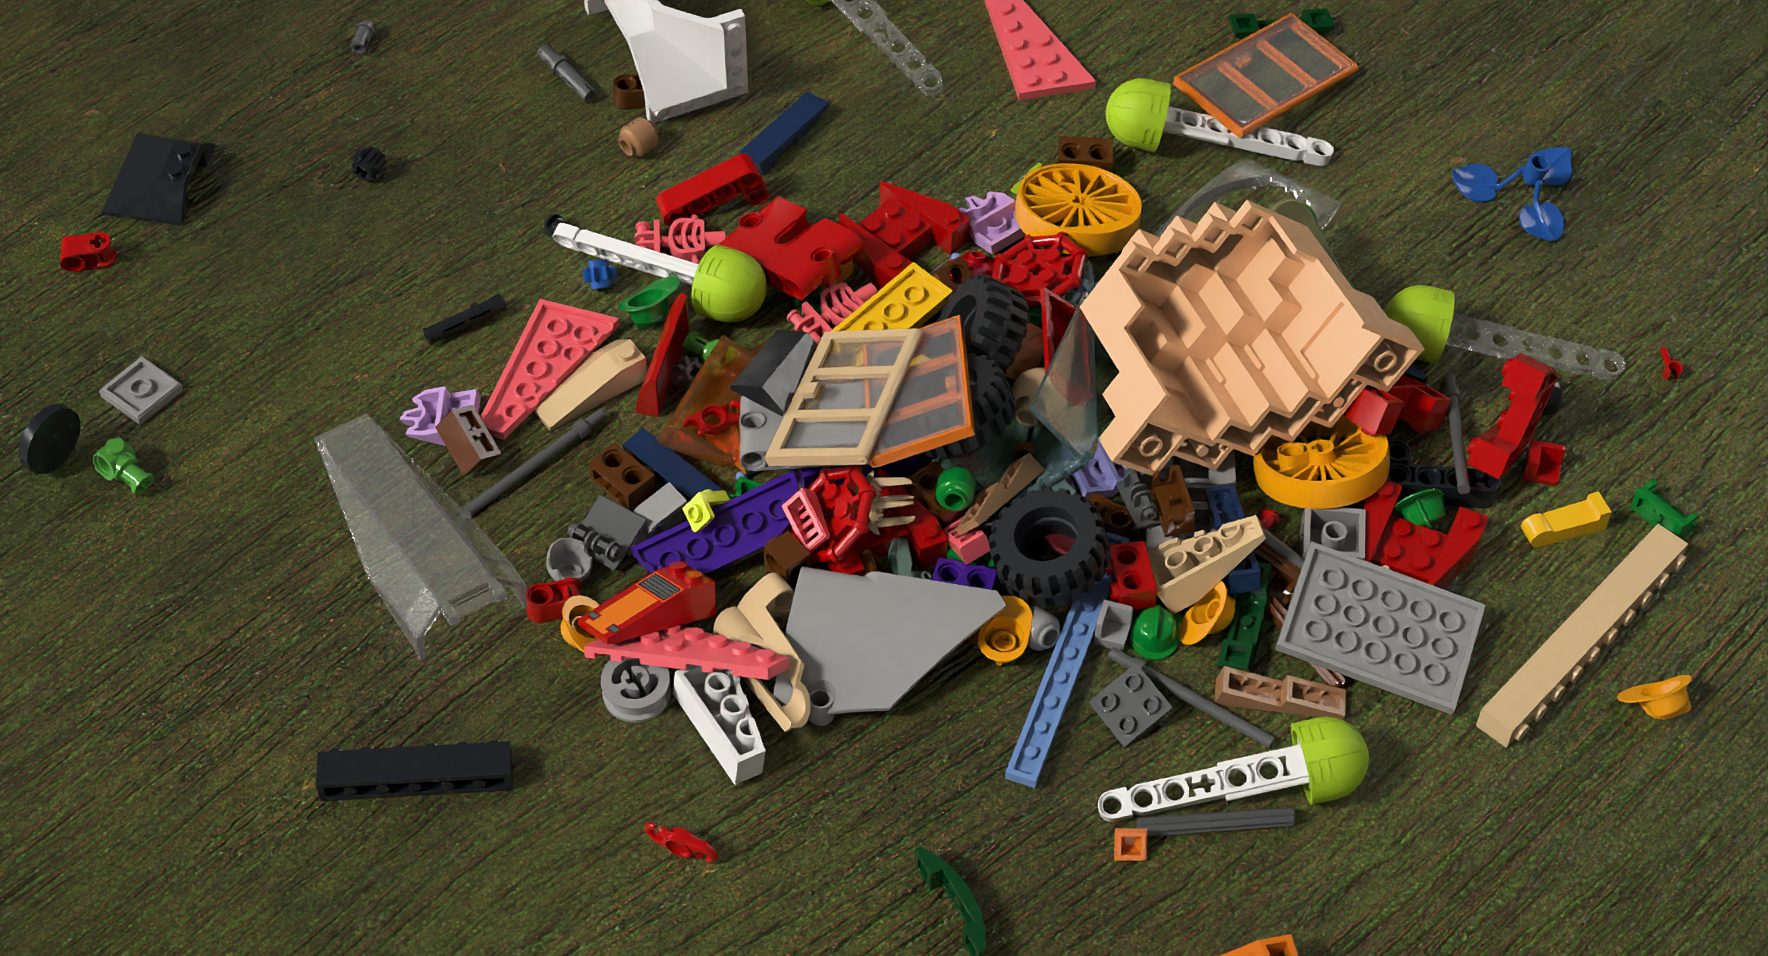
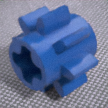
[582,259,617,289]

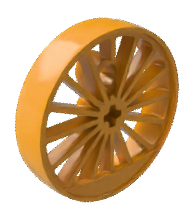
[1015,163,1142,256]
[1253,414,1390,509]

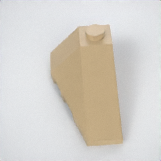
[535,339,647,432]
[1147,515,1266,615]

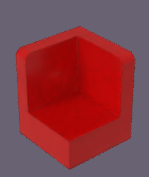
[1522,439,1566,486]

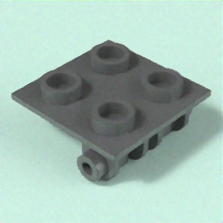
[1116,467,1171,529]
[568,495,647,571]
[1089,663,1173,748]

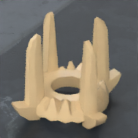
[866,471,915,535]

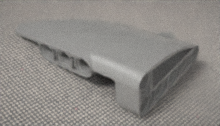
[773,567,1007,726]

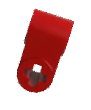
[60,232,117,272]
[526,577,582,623]

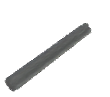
[1136,807,1295,836]

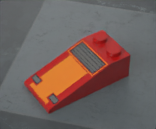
[578,561,716,645]

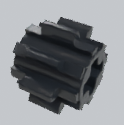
[351,146,387,182]

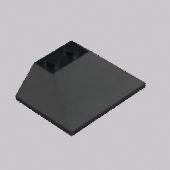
[102,133,215,226]

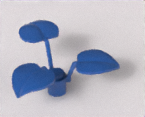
[1452,147,1572,241]

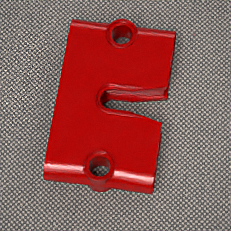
[718,197,864,300]

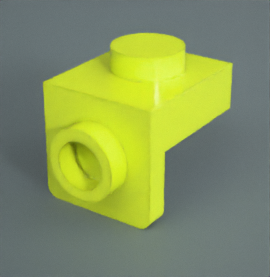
[682,489,730,533]

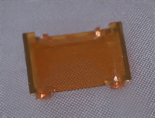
[656,335,755,468]

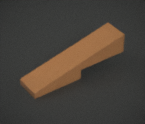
[956,453,1045,535]
[1214,666,1346,720]

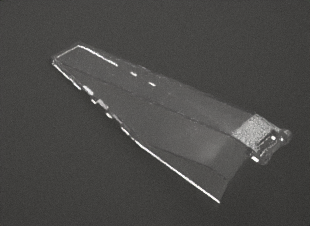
[314,413,527,660]

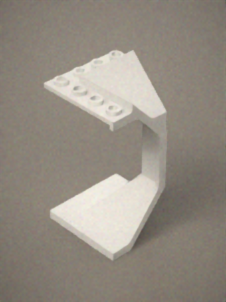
[584,0,748,123]

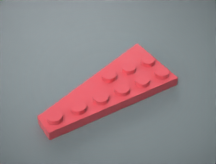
[984,0,1096,101]
[480,299,620,440]
[584,625,789,680]

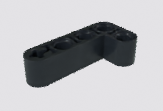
[1386,440,1501,509]

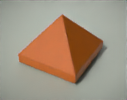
[1114,828,1148,861]

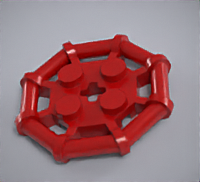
[991,232,1089,308]
[789,465,877,566]

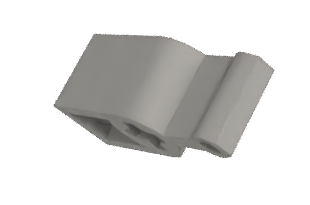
[627,482,688,556]

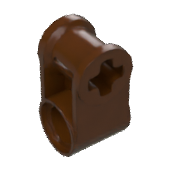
[613,74,646,110]
[1088,493,1133,541]

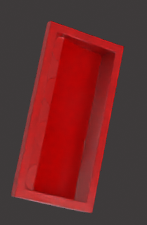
[1040,287,1093,410]
[636,293,690,417]

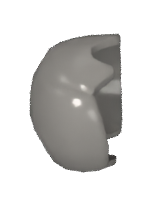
[546,537,592,583]

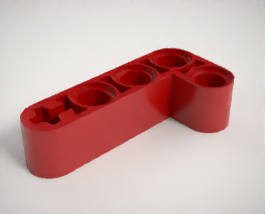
[656,153,770,226]

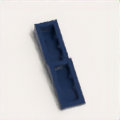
[739,91,829,176]
[622,428,730,502]
[1204,484,1260,594]

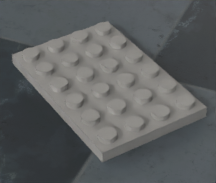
[1275,541,1486,715]

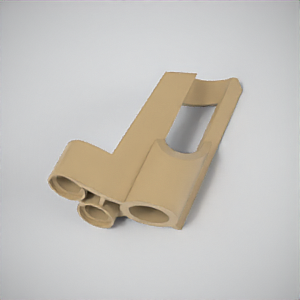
[713,572,811,732]

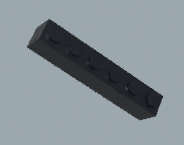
[316,740,513,801]

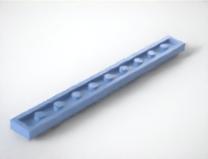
[1005,532,1130,788]

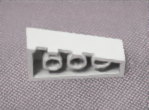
[673,665,765,785]

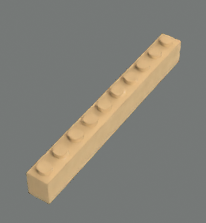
[1476,524,1688,748]

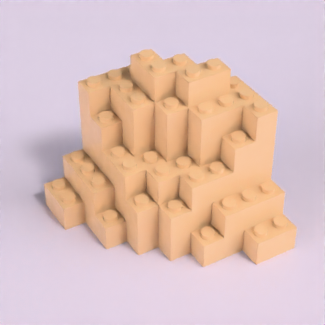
[1080,200,1425,476]

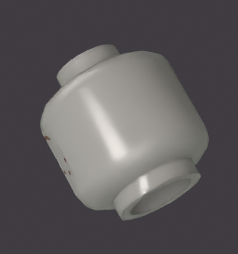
[1027,606,1060,651]

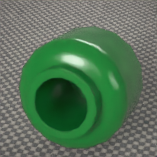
[936,467,976,511]

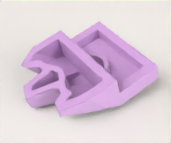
[958,191,1026,255]
[400,387,481,446]
[1062,437,1145,499]

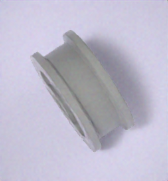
[601,658,671,723]

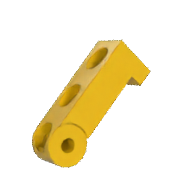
[1521,491,1612,547]

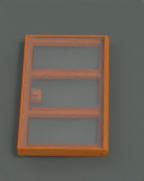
[1173,13,1359,138]
[863,315,975,468]

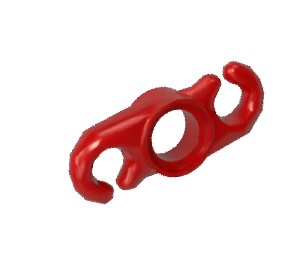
[679,400,740,440]
[644,822,718,863]

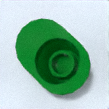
[619,277,680,330]
[1395,489,1446,530]
[1130,599,1181,660]

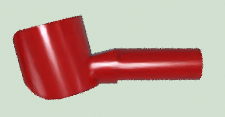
[1660,346,1683,379]

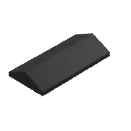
[730,330,828,416]

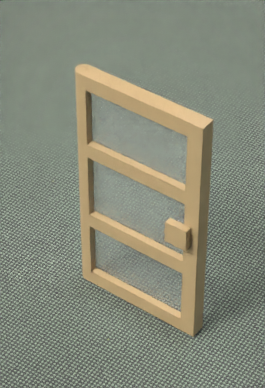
[765,328,923,466]

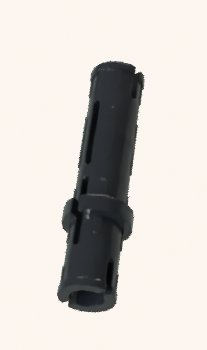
[423,294,507,345]

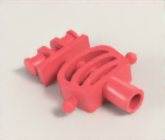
[634,214,726,264]
[787,282,878,343]

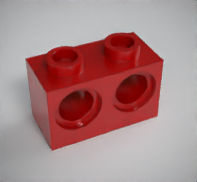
[1104,541,1157,610]

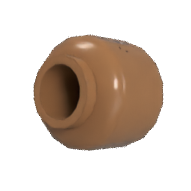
[618,117,659,158]

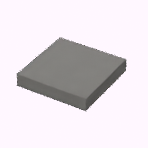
[99,356,183,425]

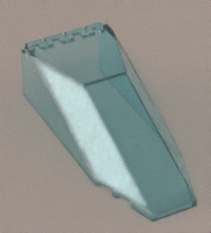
[950,260,1099,510]

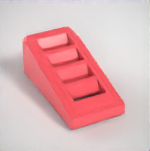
[782,488,830,554]
[943,516,990,565]

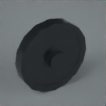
[18,404,81,475]

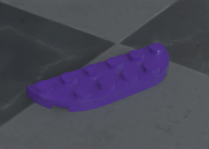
[630,470,799,577]

